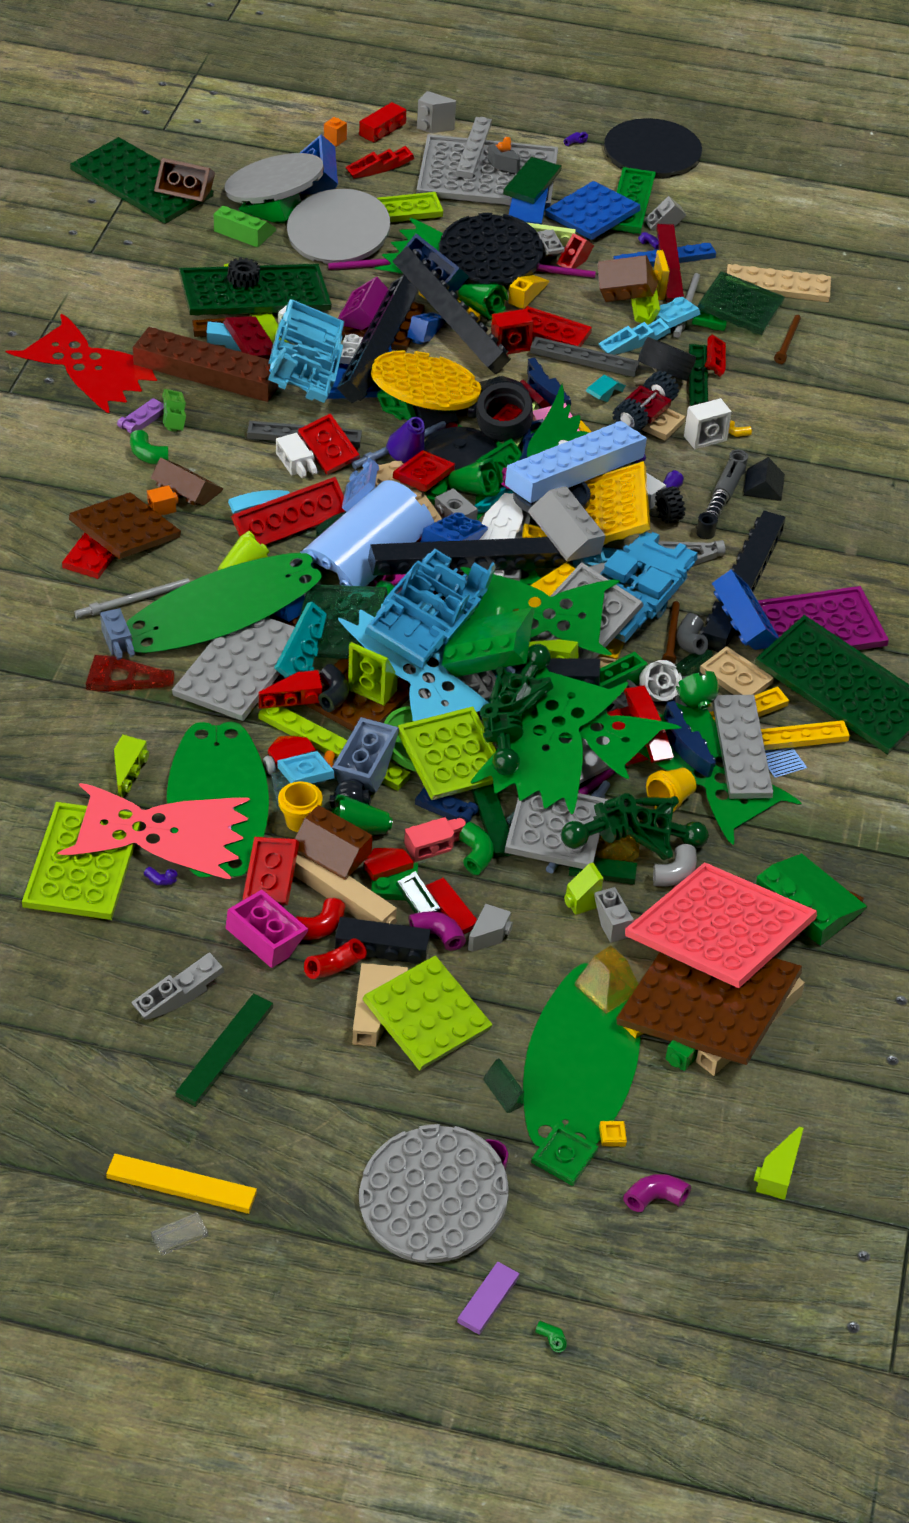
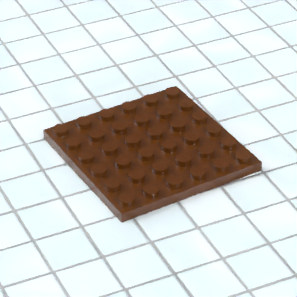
[616,952,802,1065]

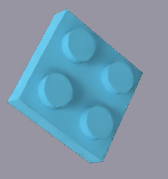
[656,297,700,328]
[277,751,334,784]

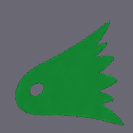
[527,384,589,457]

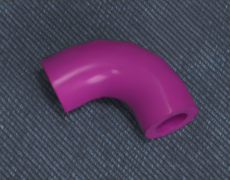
[408,911,466,951]
[623,1174,691,1212]

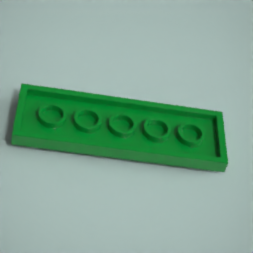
[610,167,656,234]

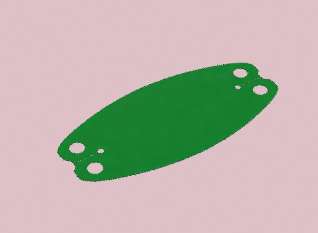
[126,553,322,653]
[167,722,269,877]
[523,963,640,1147]

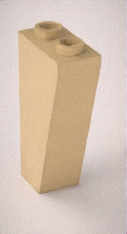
[352,963,408,1047]

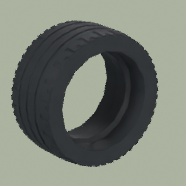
[638,337,696,381]
[476,382,533,442]

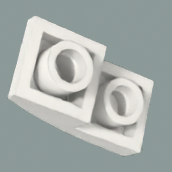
[339,334,363,364]

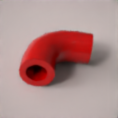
[296,898,345,940]
[304,938,366,979]

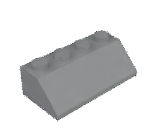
[528,486,606,561]

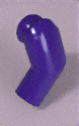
[563,132,588,146]
[638,232,659,250]

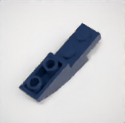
[527,358,571,406]
[663,701,716,777]

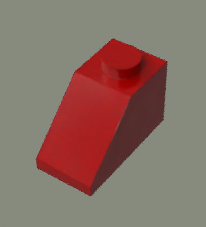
[556,233,594,269]

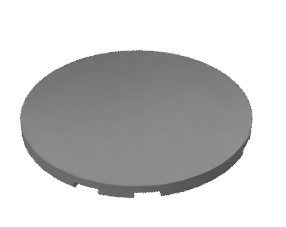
[224,153,324,204]
[287,189,391,264]
[359,1124,509,1263]

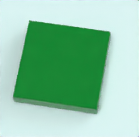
[531,1123,599,1186]

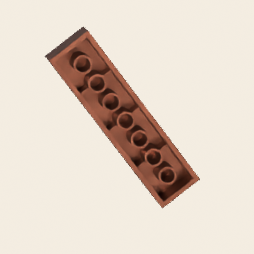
[133,327,279,402]

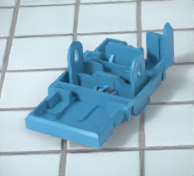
[365,549,496,668]

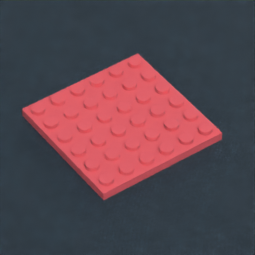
[625,862,817,988]

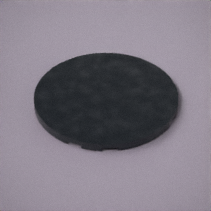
[604,118,702,178]
[439,213,543,286]

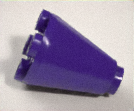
[386,417,425,464]

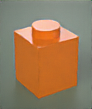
[324,117,347,147]
[147,485,178,516]

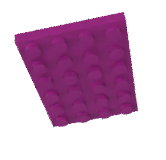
[758,586,889,650]

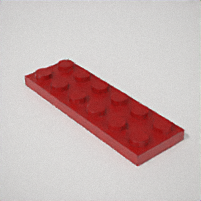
[231,477,346,545]

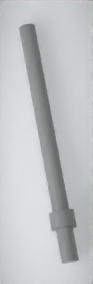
[673,273,700,338]
[74,578,190,619]

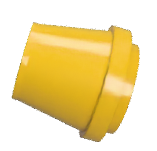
[646,768,696,812]
[278,781,322,832]

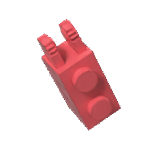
[404,817,466,862]

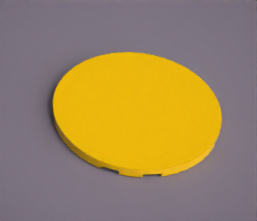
[371,350,481,410]

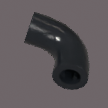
[318,664,350,712]

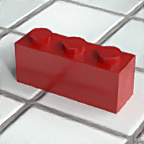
[359,102,407,143]

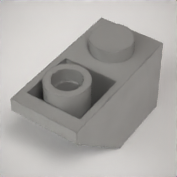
[644,196,686,231]
[537,229,565,259]
[594,887,634,943]

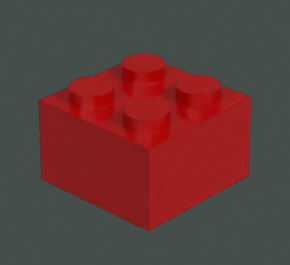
[491,309,533,355]

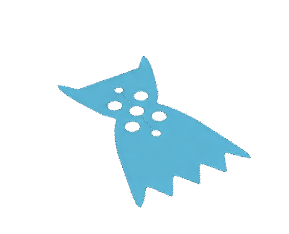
[338,604,489,721]

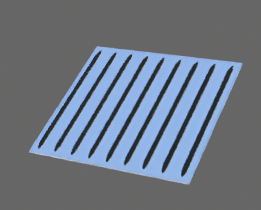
[765,747,807,777]

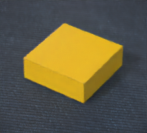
[599,1121,627,1146]

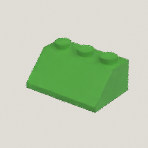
[214,206,276,247]

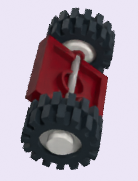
[612,371,679,432]

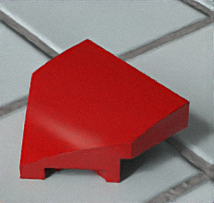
[268,736,316,768]
[364,848,414,881]

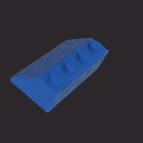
[300,134,338,194]
[712,569,779,650]

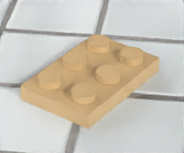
[642,408,686,441]
[699,646,774,695]

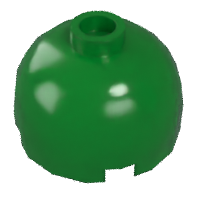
[676,671,719,710]

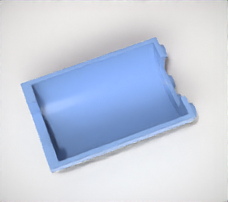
[300,480,434,593]

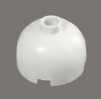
[640,660,682,702]

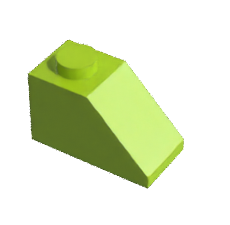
[564,862,603,915]

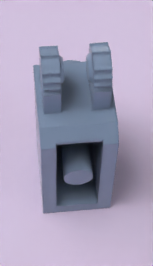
[100,608,135,660]

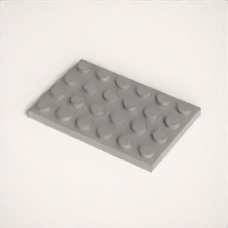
[530,562,643,659]
[172,617,295,721]

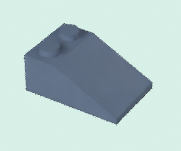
[332,717,399,793]

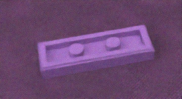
[457,1262,520,1335]

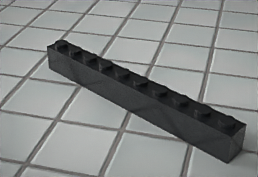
[393,246,511,374]
[337,275,418,404]
[700,510,786,652]
[368,537,567,576]

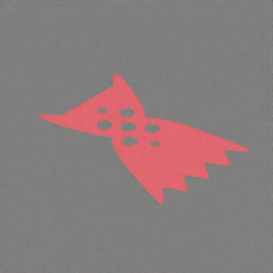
[57,783,250,879]

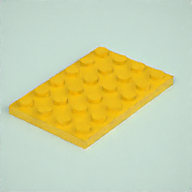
[584,461,650,545]

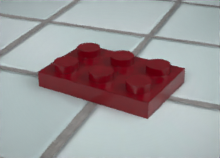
[223,316,273,360]

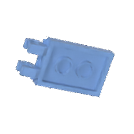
[342,457,379,512]

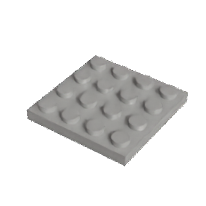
[505,791,608,869]

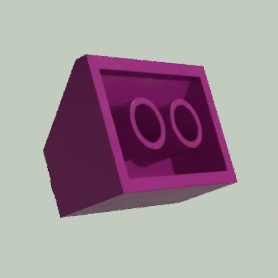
[338,276,388,330]

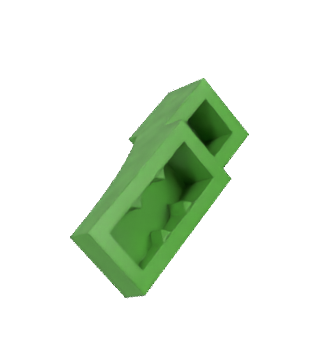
[162,389,186,431]

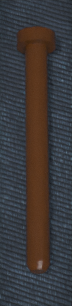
[774,315,801,364]
[662,601,680,665]

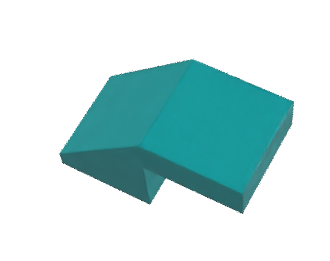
[586,375,626,402]

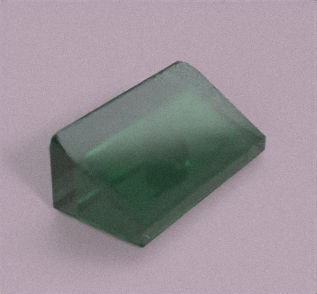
[675,650,713,676]
[484,1058,524,1113]

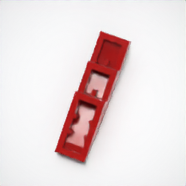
[345,146,415,178]
[624,685,674,763]

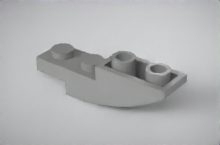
[131,952,224,1020]

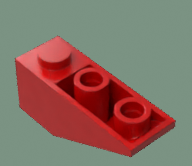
[258,670,322,709]

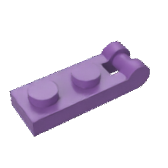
[117,398,164,434]

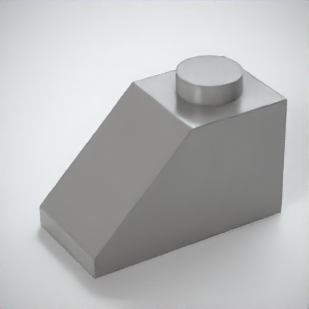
[468,904,513,952]

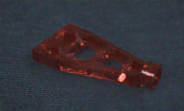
[86,655,174,691]

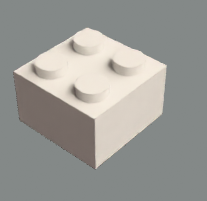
[684,398,732,450]

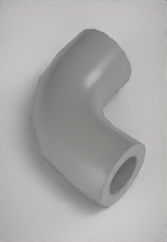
[653,844,697,887]

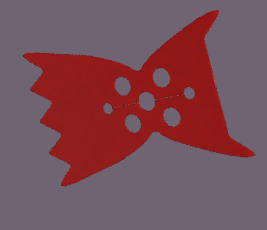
[5,314,157,413]

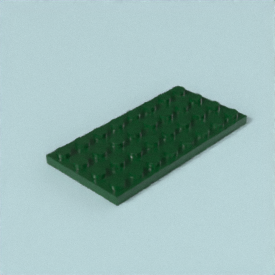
[70,137,214,224]
[179,264,332,316]
[754,615,909,755]

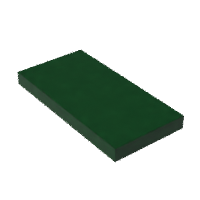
[503,156,562,204]

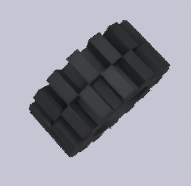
[227,257,260,288]
[655,486,686,524]

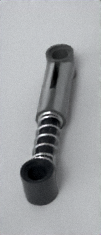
[696,449,748,539]

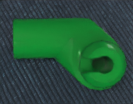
[535,1321,567,1353]

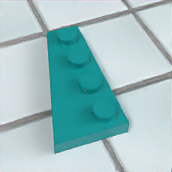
[274,602,327,678]

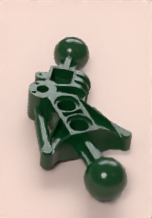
[480,644,554,775]
[560,793,709,860]

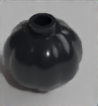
[330,779,371,809]

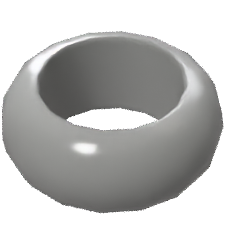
[263,756,276,775]

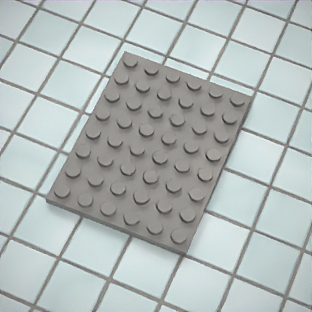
[416,134,558,208]

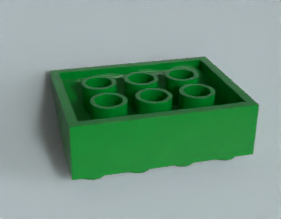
[442,607,534,677]
[756,853,867,946]

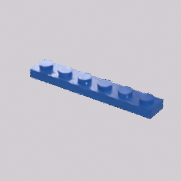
[613,243,716,267]

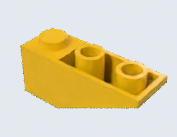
[508,275,549,309]

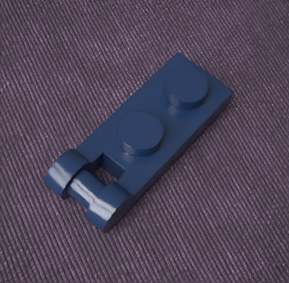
[415,787,479,824]

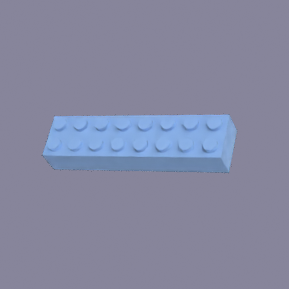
[505,421,647,503]

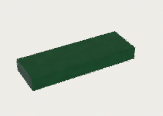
[568,857,637,885]

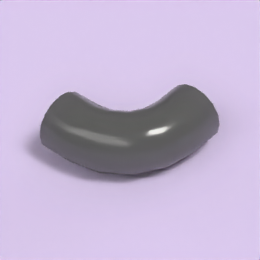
[677,613,708,655]

